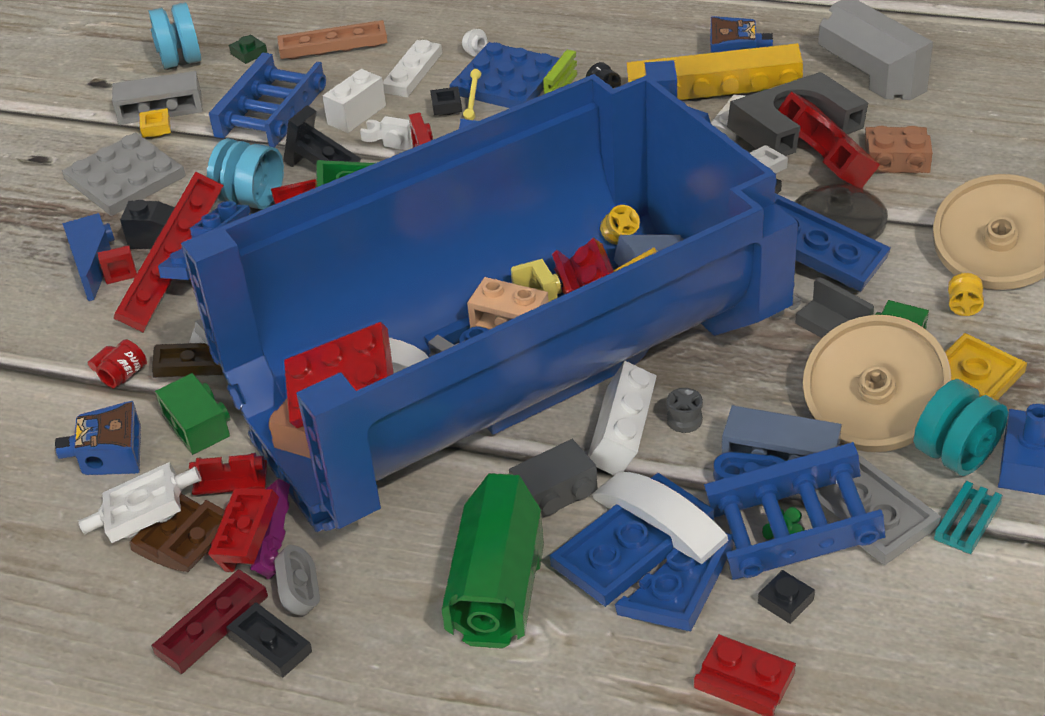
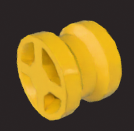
[600,205,640,245]
[948,273,984,316]

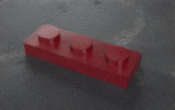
[151,569,268,674]

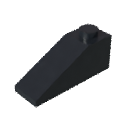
[120,200,175,249]

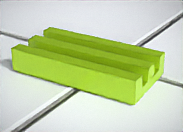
[543,49,577,94]

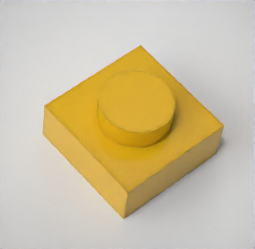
[139,108,171,138]

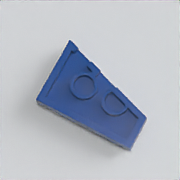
[615,533,734,632]

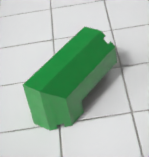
[441,473,544,649]

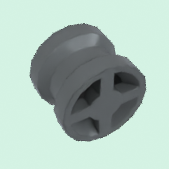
[667,388,703,433]

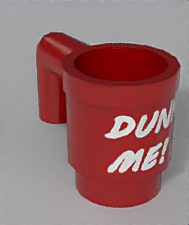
[87,339,147,388]

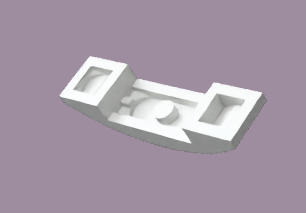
[592,472,729,564]

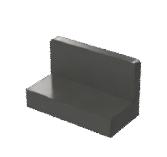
[795,277,874,338]

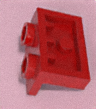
[552,237,614,295]
[208,488,279,572]

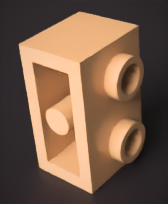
[467,277,549,329]

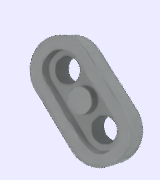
[275,545,320,616]

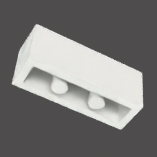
[588,361,657,475]

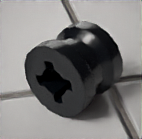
[586,62,621,89]

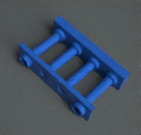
[209,53,326,148]
[704,442,886,580]

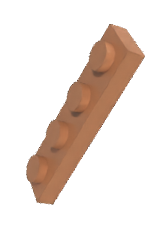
[277,20,388,59]

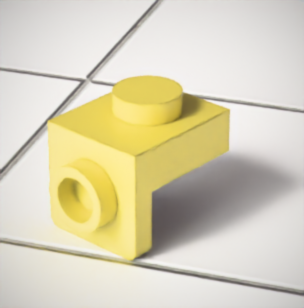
[511,259,562,302]

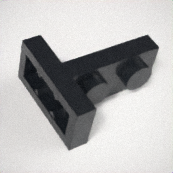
[283,105,361,167]

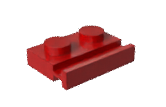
[694,634,796,716]

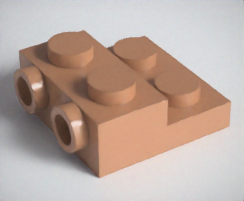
[864,126,933,173]

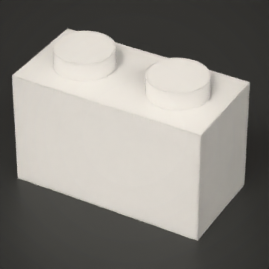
[323,69,386,133]

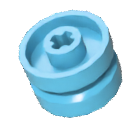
[148,2,202,70]

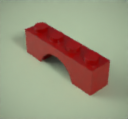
[778,91,880,189]

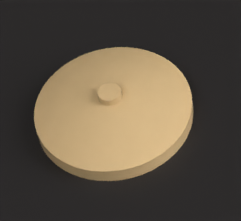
[933,174,1045,290]
[803,315,952,452]

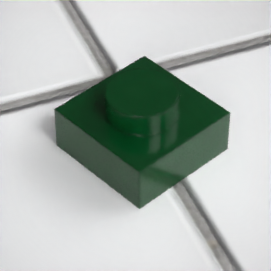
[229,34,267,64]

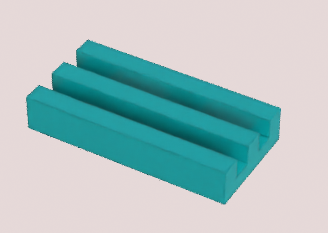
[934,481,1003,554]

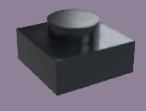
[430,87,462,115]
[758,570,815,624]

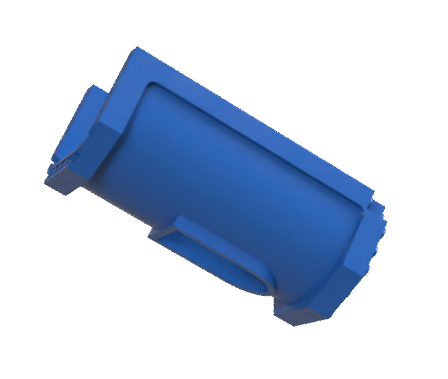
[181,74,798,532]

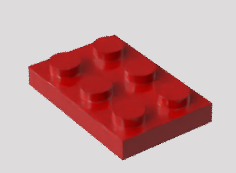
[284,322,394,429]

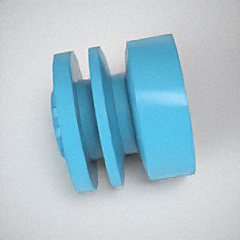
[207,138,284,210]

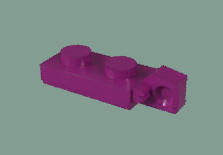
[250,478,290,579]

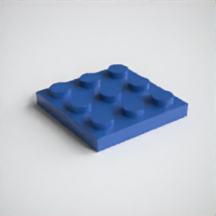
[450,42,559,108]

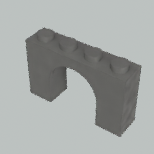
[727,72,868,156]

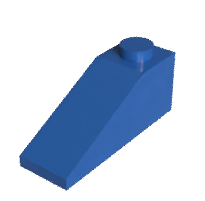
[62,213,115,301]

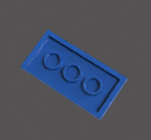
[775,193,891,292]
[549,473,714,607]

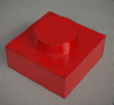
[98,245,137,284]

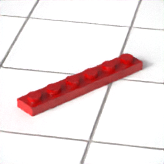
[113,171,224,333]

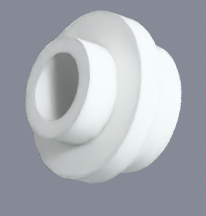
[462,29,487,57]

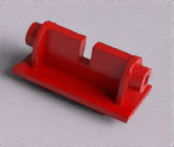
[189,453,267,495]

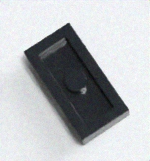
[226,602,312,678]

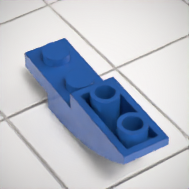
[158,201,250,280]

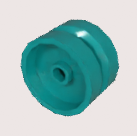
[913,379,1008,476]

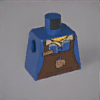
[710,16,773,53]
[55,401,141,475]

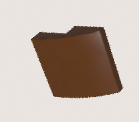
[130,493,225,572]

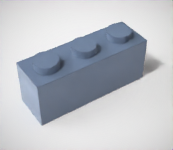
[722,405,842,461]

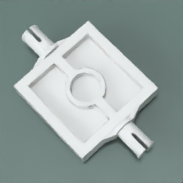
[78,462,202,543]

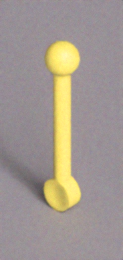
[463,69,481,120]

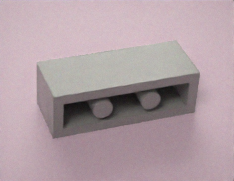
[112,71,203,125]

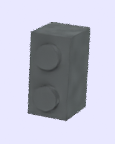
[509,438,598,518]

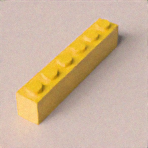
[627,43,803,100]

